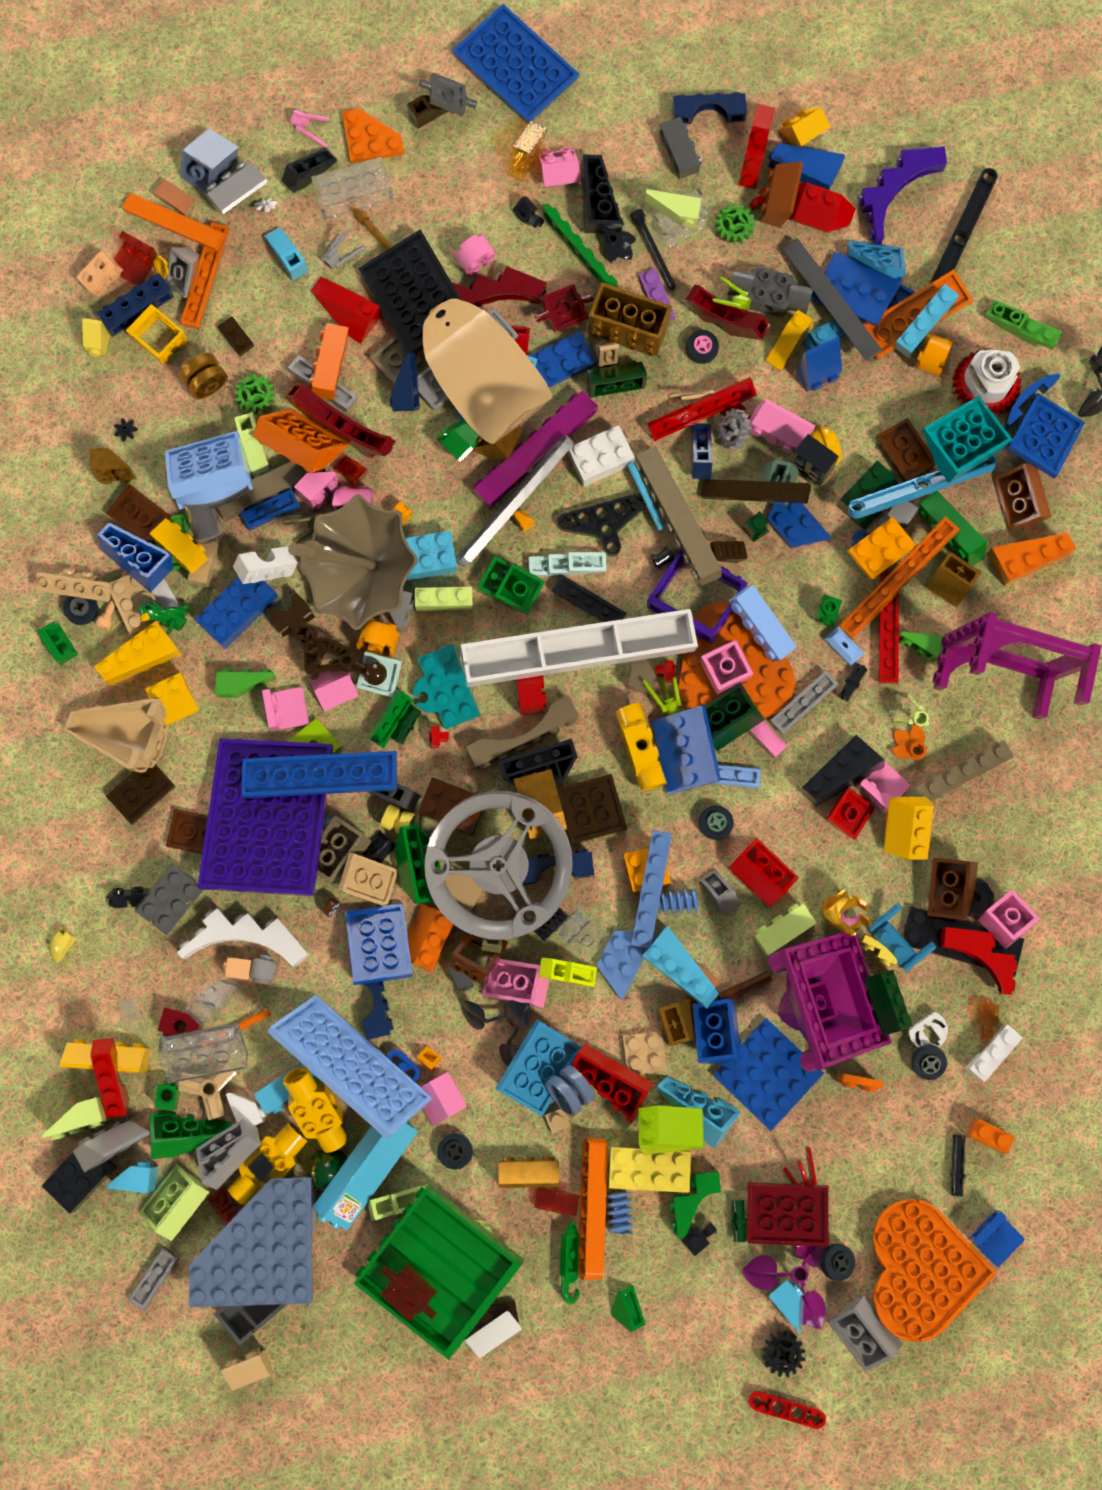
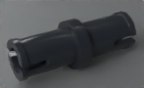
[838,664,868,702]

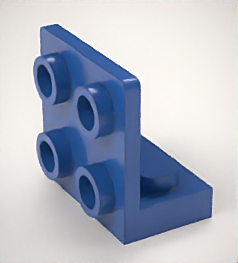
[969,1210,1025,1267]

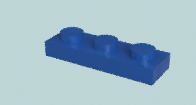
[241,489,300,531]

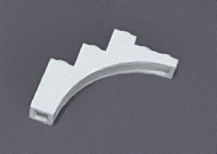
[177,908,310,967]

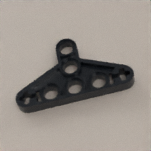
[558,493,646,557]

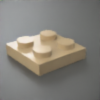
[623,1031,667,1074]

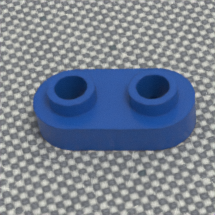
[386,1050,420,1082]

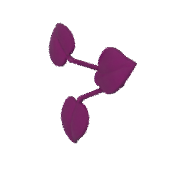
[742,1246,826,1329]

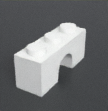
[233,546,298,584]
[964,1024,1023,1082]

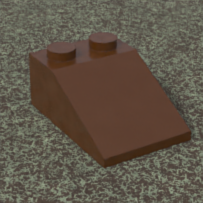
[927,857,978,920]

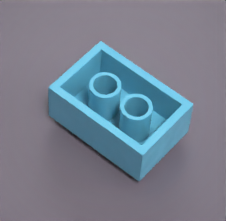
[406,531,458,581]

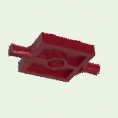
[535,284,594,332]

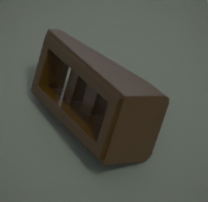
[710,541,747,563]

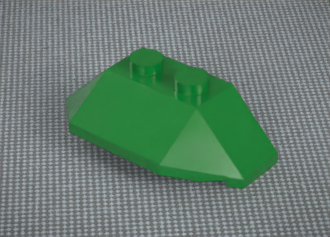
[395,824,441,904]

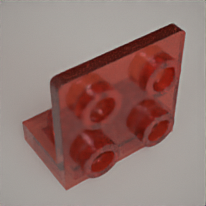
[114,231,158,285]

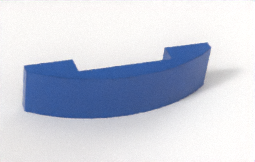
[1004,373,1061,431]

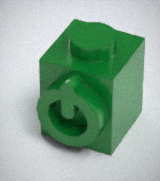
[815,594,842,626]

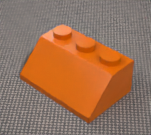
[407,904,454,973]

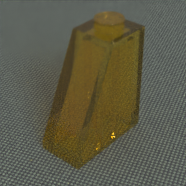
[507,121,547,182]

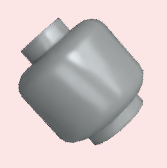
[250,955,277,984]

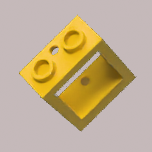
[126,304,187,365]

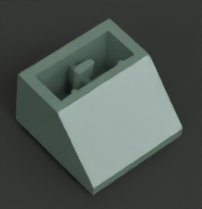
[759,460,799,506]

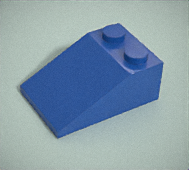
[797,337,842,392]

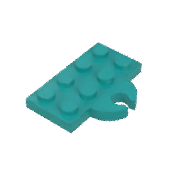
[413,644,481,729]

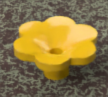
[154,255,169,279]

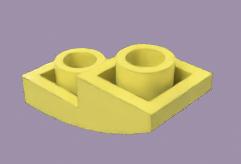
[860,935,897,967]

